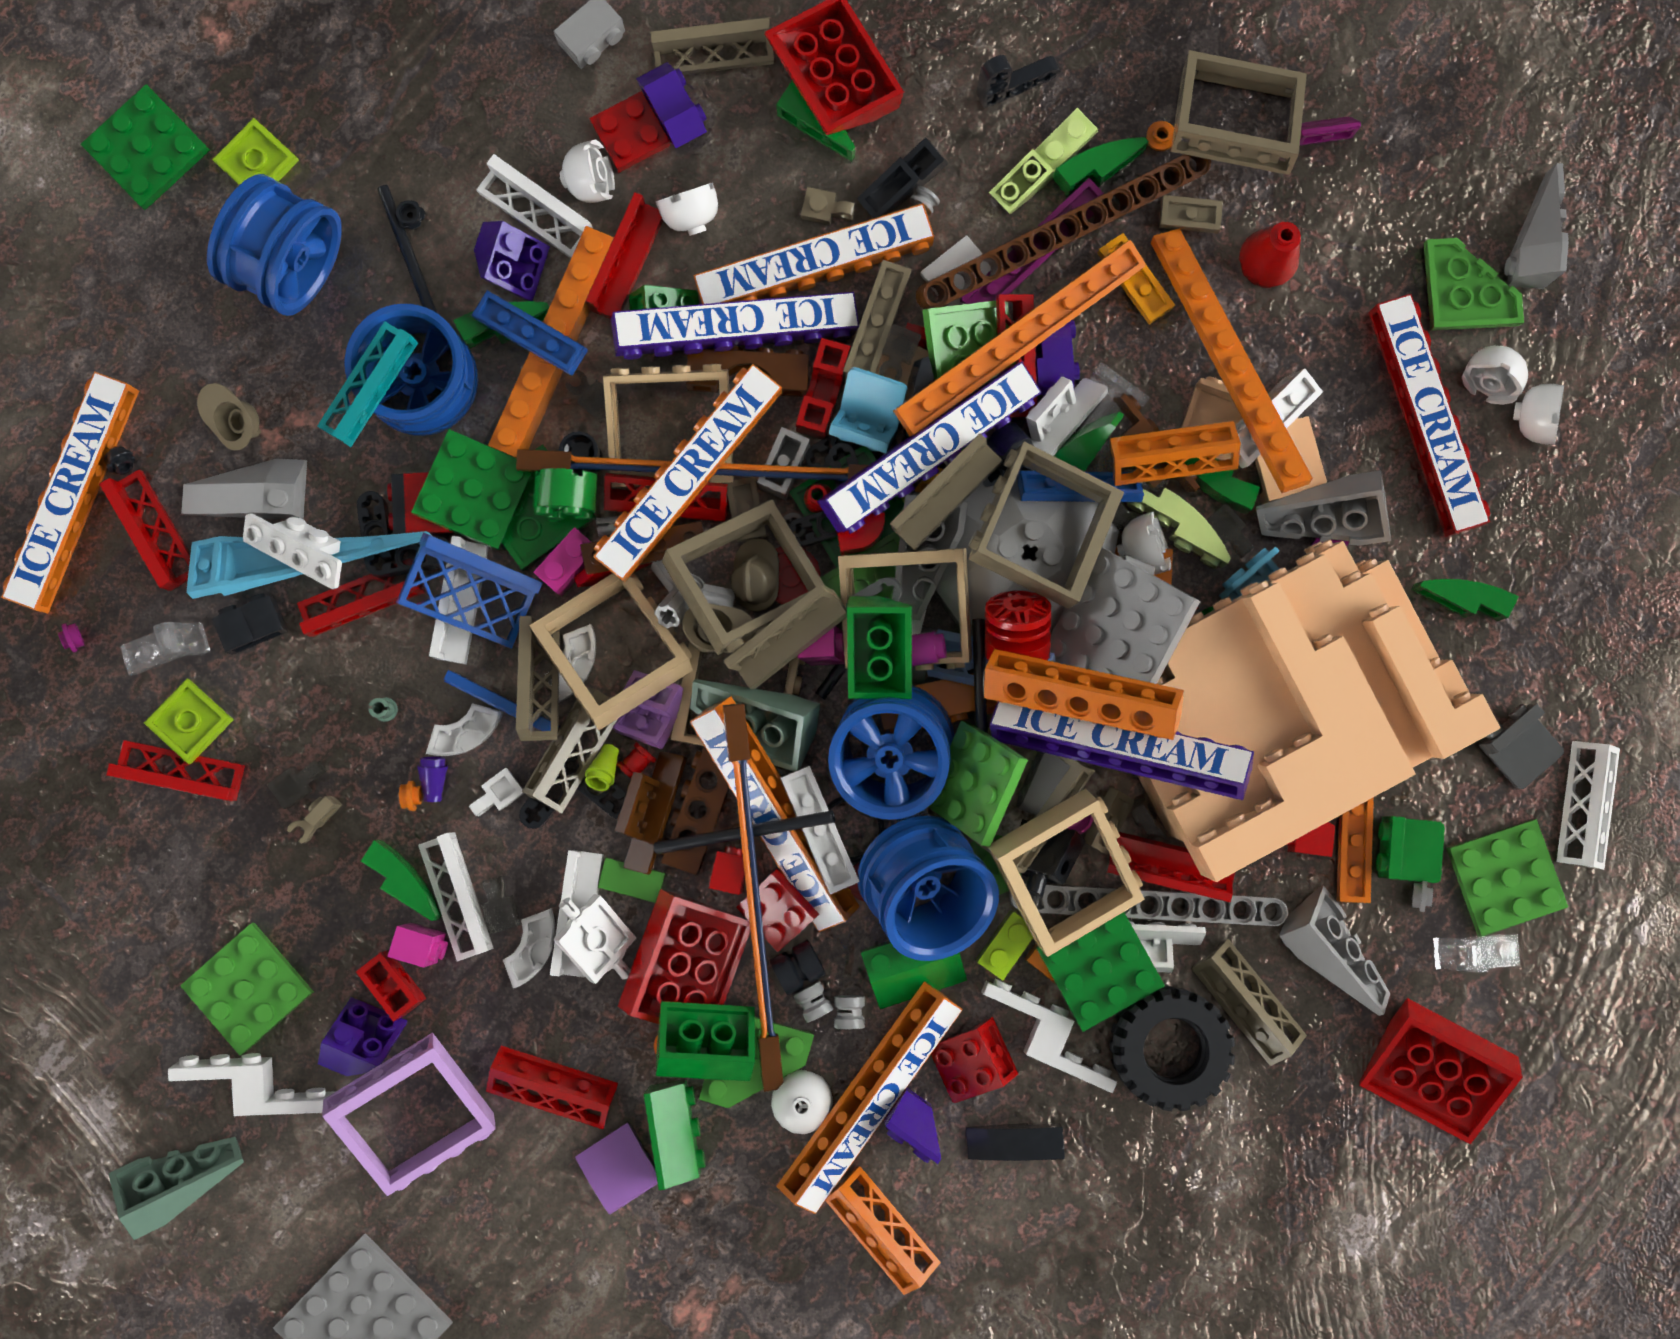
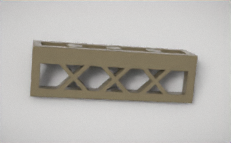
[650,17,774,75]
[843,260,912,382]
[890,433,1003,551]
[724,584,847,690]
[516,616,560,741]
[522,687,618,814]
[1191,939,1307,1066]

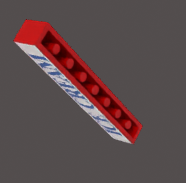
[1368,294,1490,537]

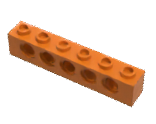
[984,649,1184,740]

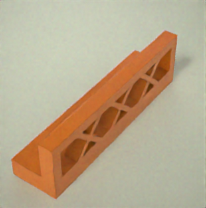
[1110,421,1241,486]
[825,1166,941,1295]

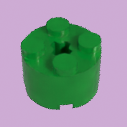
[533,468,597,520]

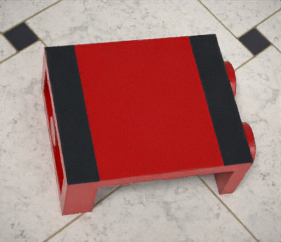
[387,472,462,536]

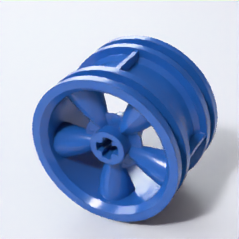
[207,174,342,316]
[344,304,478,436]
[828,685,955,820]
[857,816,999,961]

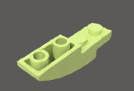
[989,108,1098,214]
[1126,487,1231,568]

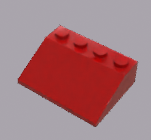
[764,0,904,135]
[617,889,751,1024]
[1359,998,1523,1145]

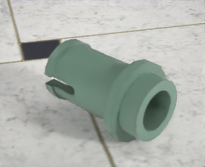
[368,697,398,722]

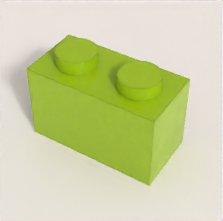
[975,910,1033,981]

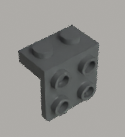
[1478,703,1564,789]

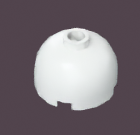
[560,140,615,203]
[656,182,718,236]
[1462,345,1528,405]
[1513,384,1564,445]
[1117,512,1171,574]
[771,1070,833,1134]

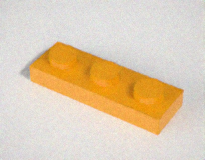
[1097,233,1175,325]

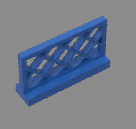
[396,532,543,648]

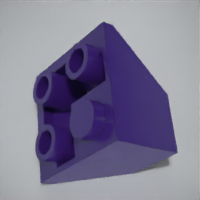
[474,221,550,301]
[318,997,407,1076]
[884,1087,941,1164]

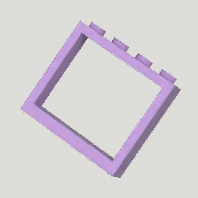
[322,1032,496,1196]

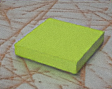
[212,118,299,185]
[144,678,234,765]

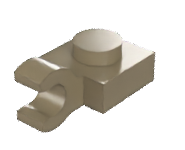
[801,187,855,225]
[287,796,342,844]

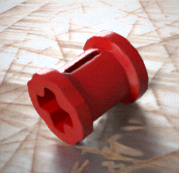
[617,742,657,778]

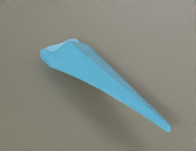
[186,531,432,599]

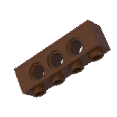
[659,746,730,875]

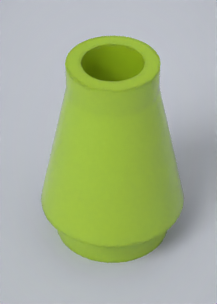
[585,744,619,791]

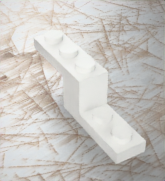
[981,978,1117,1093]
[168,1053,336,1116]

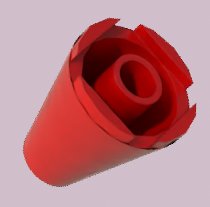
[1239,222,1301,288]

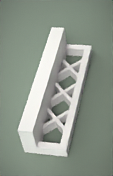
[476,154,593,258]
[1219,368,1323,468]
[429,536,489,665]
[1556,741,1620,870]
[780,766,859,895]
[418,832,494,961]
[550,850,604,977]

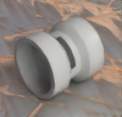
[793,981,834,1023]
[834,995,865,1029]

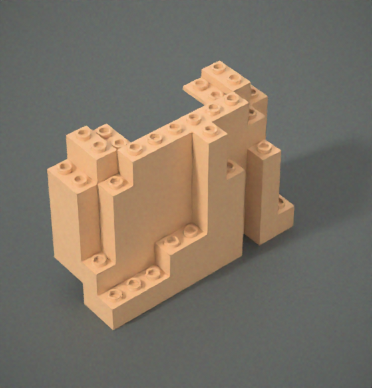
[1137,539,1500,882]

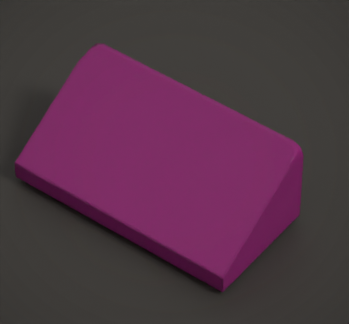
[1300,117,1361,146]

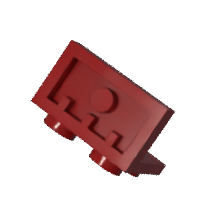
[931,1017,1019,1103]

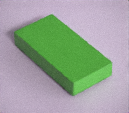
[598,858,666,903]

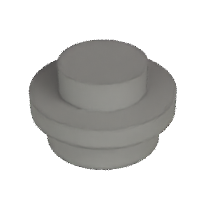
[1412,881,1433,912]

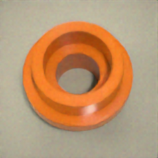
[1146,121,1174,151]
[399,780,422,811]

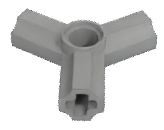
[651,561,735,629]

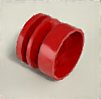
[985,591,1051,661]

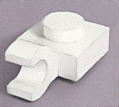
[469,768,524,817]

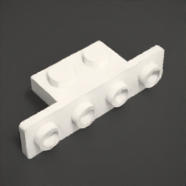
[1025,377,1108,471]
[243,513,342,589]
[1129,921,1206,973]

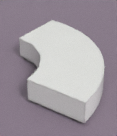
[545,624,596,702]
[426,703,504,756]
[503,908,555,989]

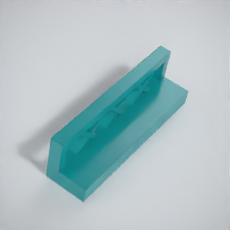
[317,321,418,447]

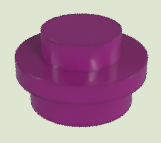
[58,623,85,653]

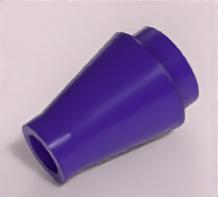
[417,757,448,802]

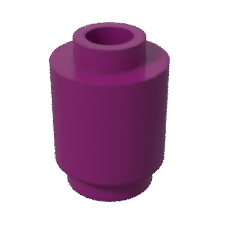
[912,631,947,667]

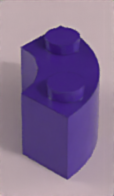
[636,62,707,148]
[1036,320,1080,395]

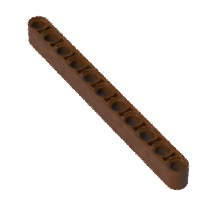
[916,154,1211,309]

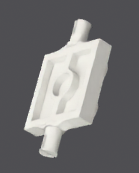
[553,894,636,984]

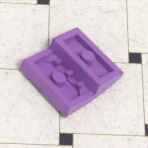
[612,670,683,749]
[575,1123,658,1214]

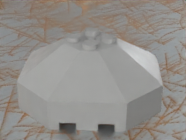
[934,470,1119,636]

